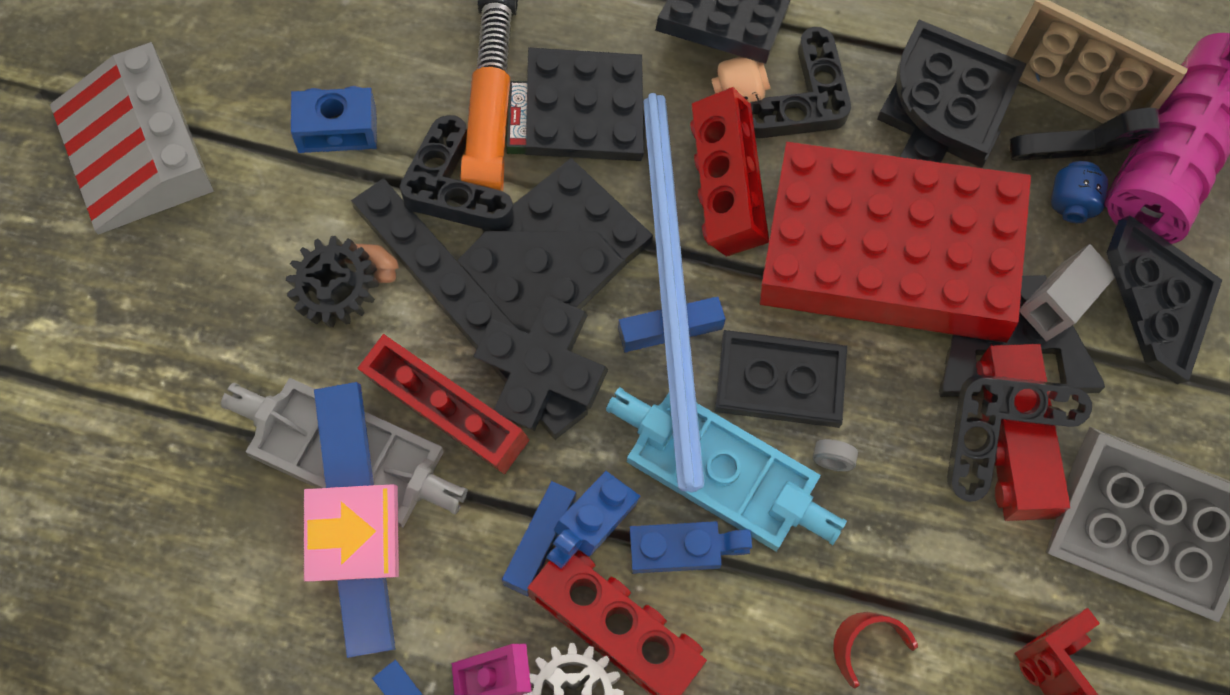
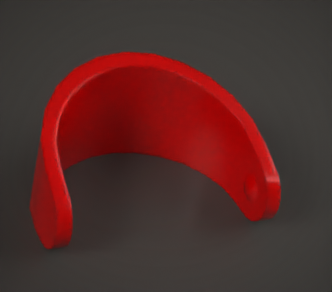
[833,612,918,689]

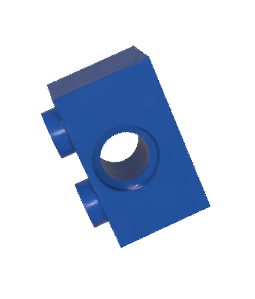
[291,86,377,153]

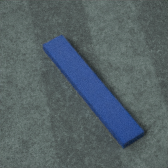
[314,382,396,658]

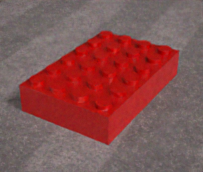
[760,142,1031,343]

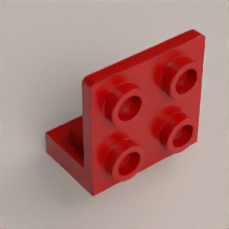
[1014,608,1100,695]

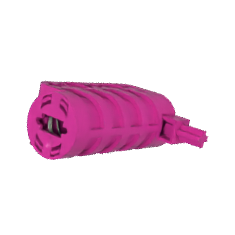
[1105,33,1230,244]

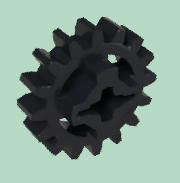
[286,236,379,327]

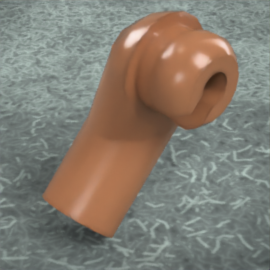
[345,244,399,283]

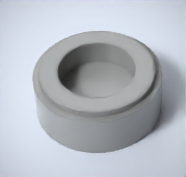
[813,439,858,471]

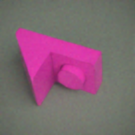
[451,644,532,695]

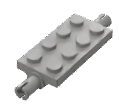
[221,378,468,528]

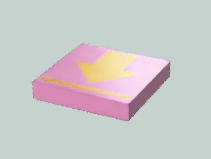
[304,484,399,582]

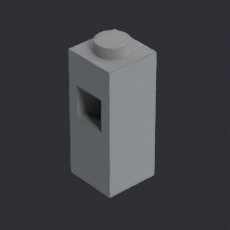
[1019,244,1115,342]

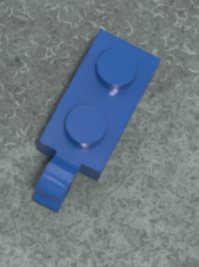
[547,471,640,568]
[630,521,752,574]

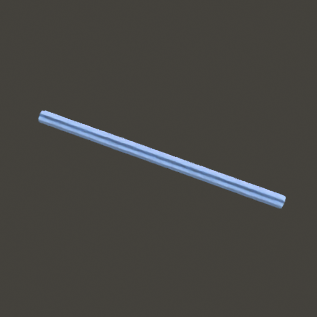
[643,93,704,492]

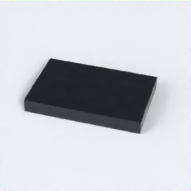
[714,330,847,428]

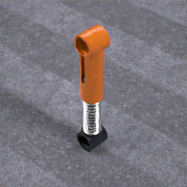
[461,0,518,191]

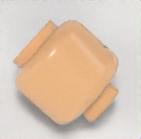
[711,56,770,103]

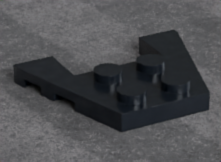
[939,275,1105,397]

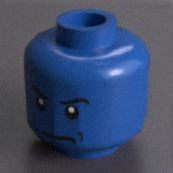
[1051,161,1108,223]

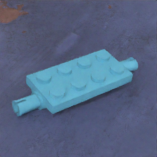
[606,387,847,552]

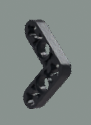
[750,27,851,139]
[1009,108,1160,161]
[400,115,514,231]
[947,375,1092,502]

